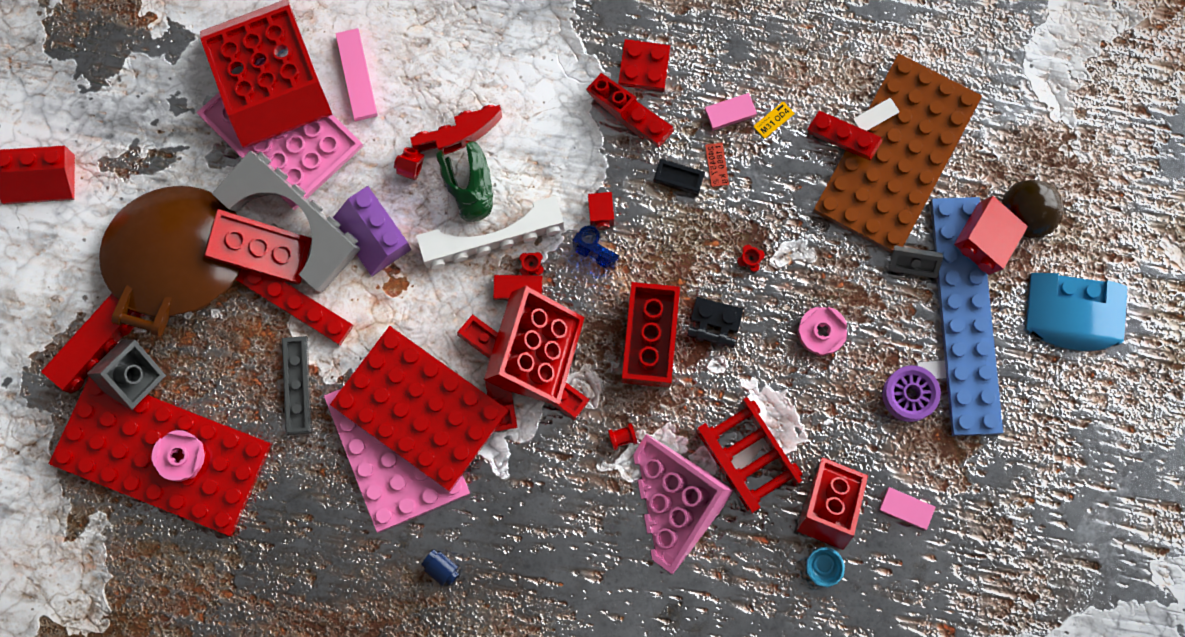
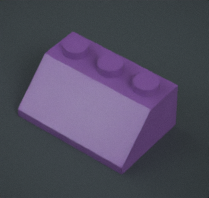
[333,186,411,276]

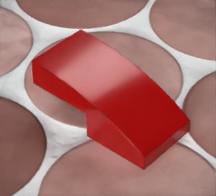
[485,381,518,432]

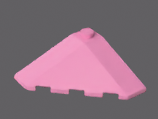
[633,434,734,574]

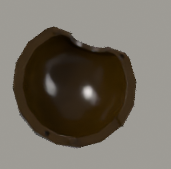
[1002,180,1064,238]

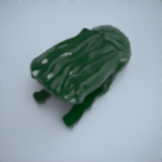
[436,141,493,222]

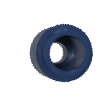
[421,550,459,587]

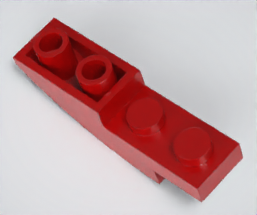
[586,73,674,148]
[410,104,502,155]

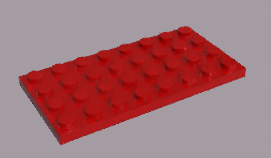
[48,377,272,537]

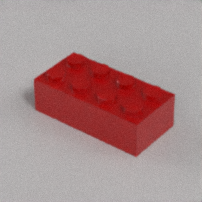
[621,282,680,388]

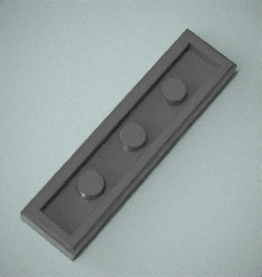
[282,336,312,435]

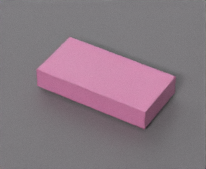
[704,93,757,131]
[878,487,935,530]

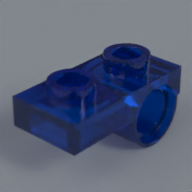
[572,225,619,269]

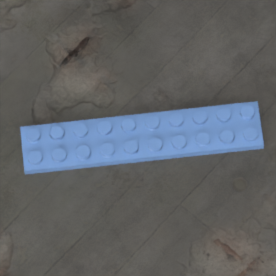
[930,197,1003,436]

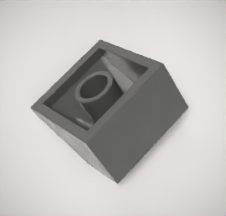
[87,339,166,410]

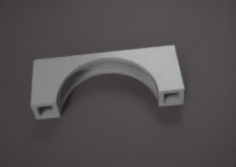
[212,150,361,292]

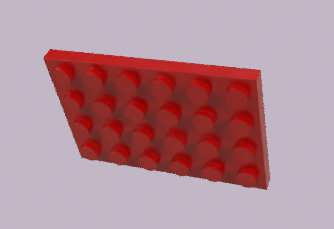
[330,325,509,492]

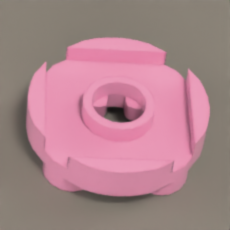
[797,307,847,356]
[152,430,205,482]

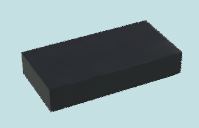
[653,158,705,196]

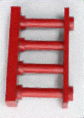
[696,397,803,515]

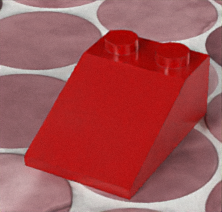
[797,457,868,550]

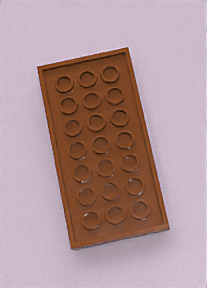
[813,53,982,253]

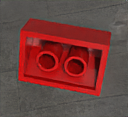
[0,145,75,204]

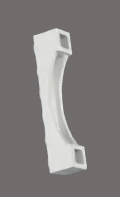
[416,196,564,269]

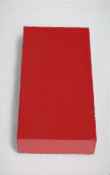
[493,275,543,300]

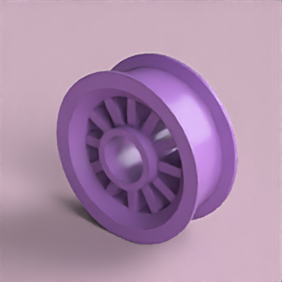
[882,365,941,422]

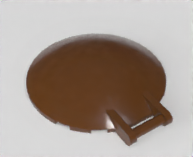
[99,186,242,336]

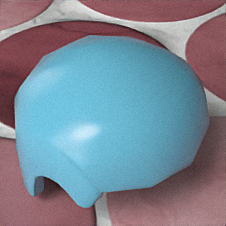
[806,547,845,587]

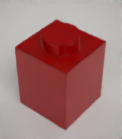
[588,192,614,230]

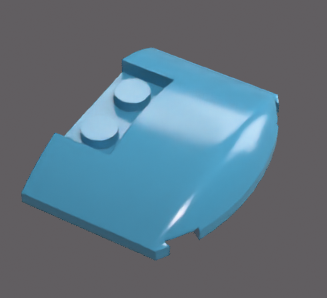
[1026,273,1128,351]

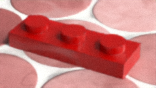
[807,110,882,161]

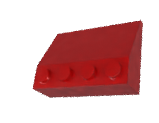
[483,286,585,405]

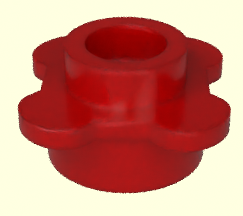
[737,245,765,272]
[519,252,544,276]

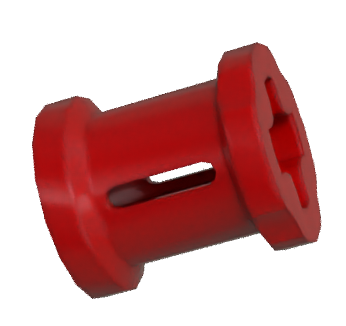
[608,423,638,451]

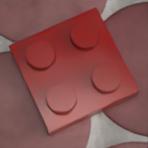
[618,39,671,92]

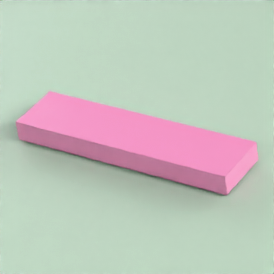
[335,28,378,121]

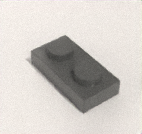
[889,245,943,278]

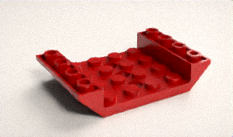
[200,0,333,149]

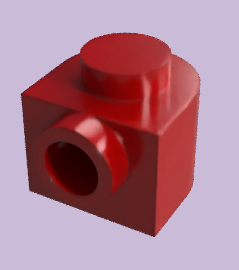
[394,147,425,180]

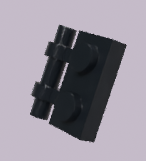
[687,297,744,348]

